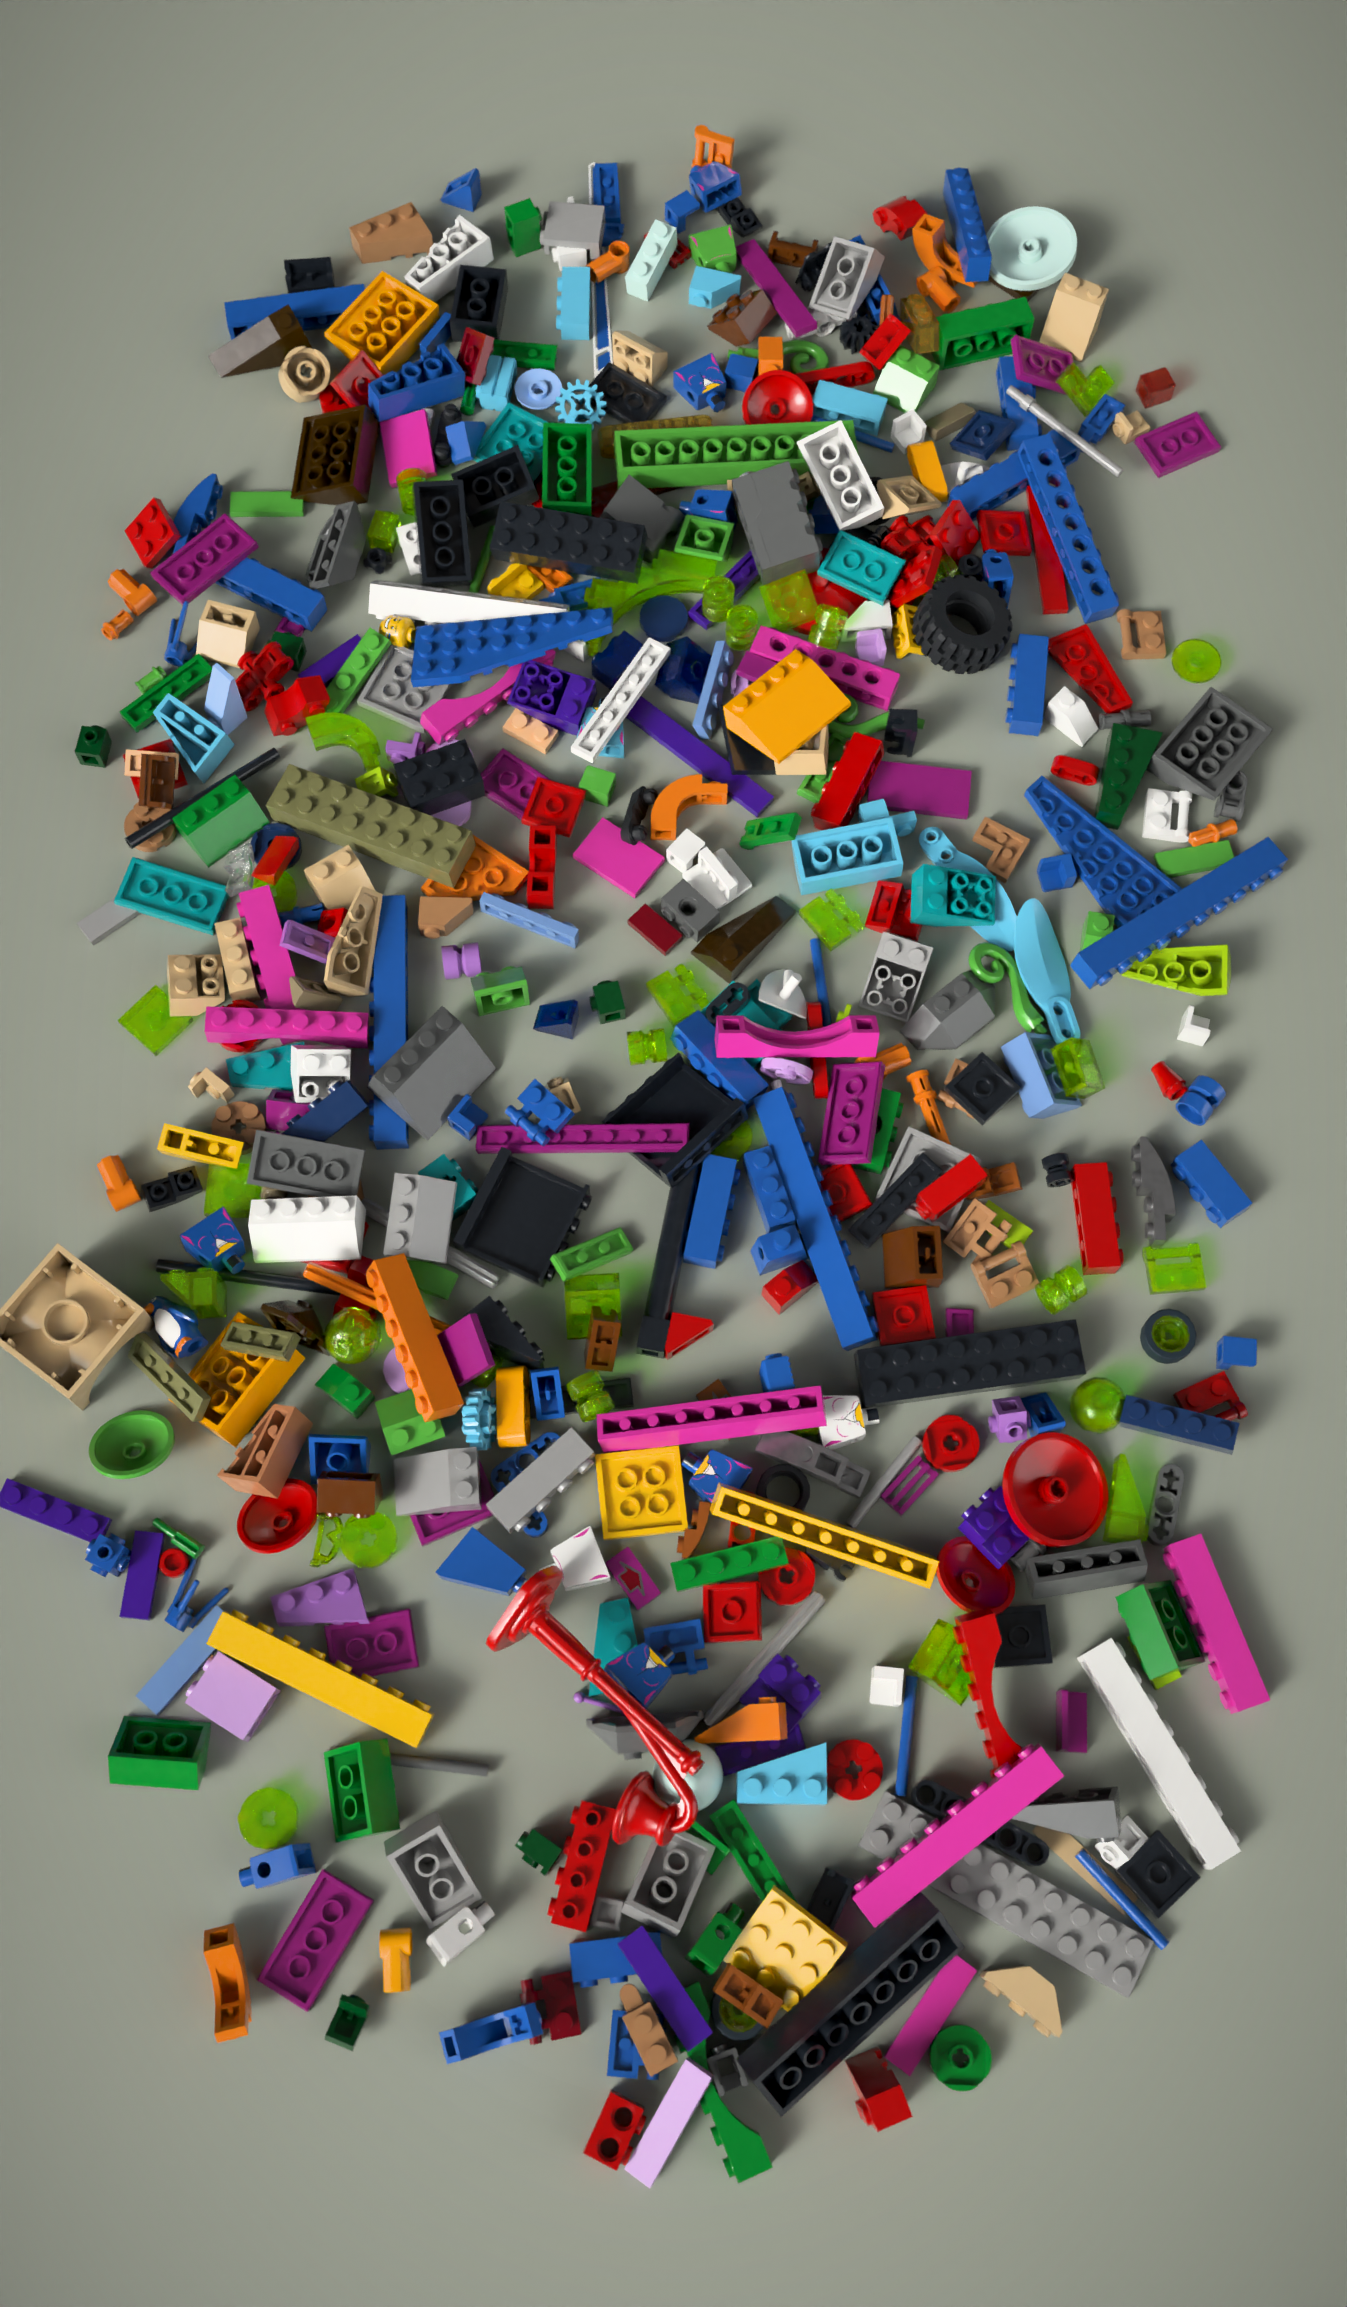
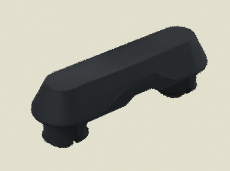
[433,404,462,467]
[620,786,658,845]

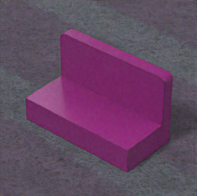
[266,1089,310,1131]
[1056,1689,1087,1754]

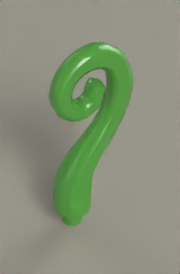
[727,340,829,374]
[828,693,925,738]
[968,942,1048,1034]

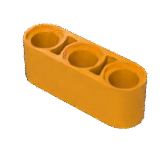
[907,440,948,502]
[496,1365,531,1448]

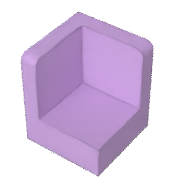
[855,628,886,666]

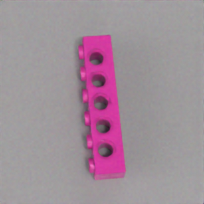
[750,625,900,711]

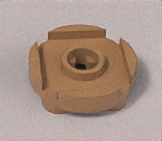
[124,802,177,852]
[211,1101,267,1155]

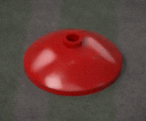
[742,370,813,425]
[237,1478,319,1554]
[936,1536,1016,1615]

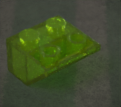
[160,1268,227,1319]
[564,1273,622,1340]
[908,1618,971,1706]

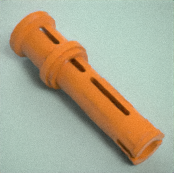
[906,1069,951,1145]

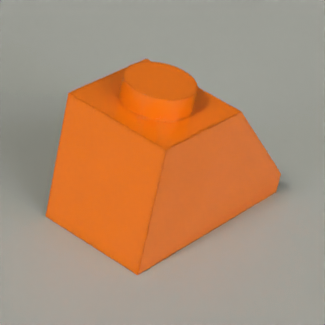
[758,337,783,376]

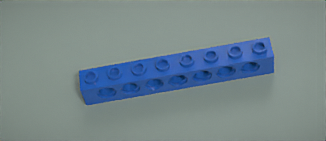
[1017,433,1119,624]

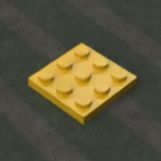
[595,1445,688,1541]
[723,1885,848,2012]

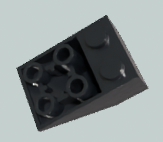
[463,1296,545,1370]

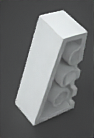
[404,215,494,302]

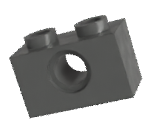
[661,878,720,943]

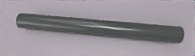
[390,1753,489,1777]

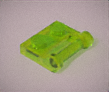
[1142,1243,1207,1295]

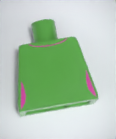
[689,225,737,273]

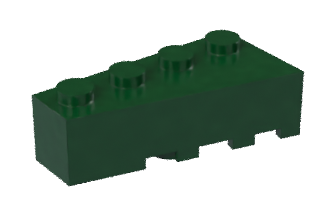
[1094,723,1163,830]

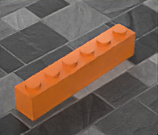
[366,1253,464,1422]

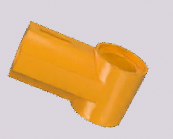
[379,1927,413,1993]

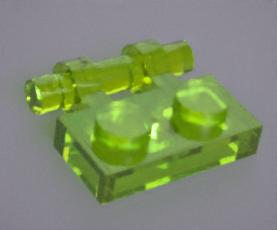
[799,888,865,951]
[646,964,710,1028]

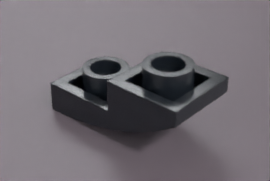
[717,197,763,238]
[141,1166,203,1212]

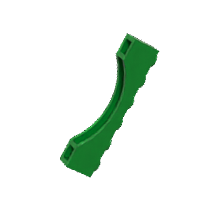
[668,1981,773,2184]

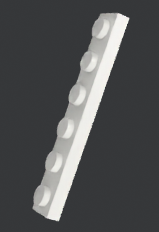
[571,637,671,763]

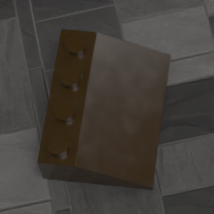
[291,404,380,505]

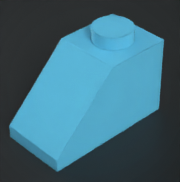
[689,266,741,309]

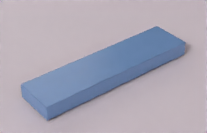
[136,1605,223,1716]

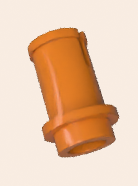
[101,610,134,640]

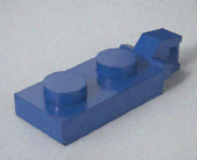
[1078,394,1125,453]
[539,577,608,611]

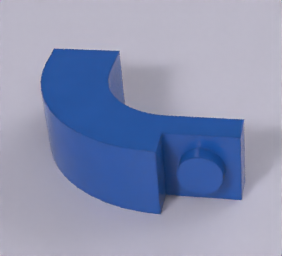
[439,2002,543,2064]

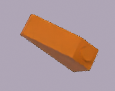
[694,1697,788,1743]

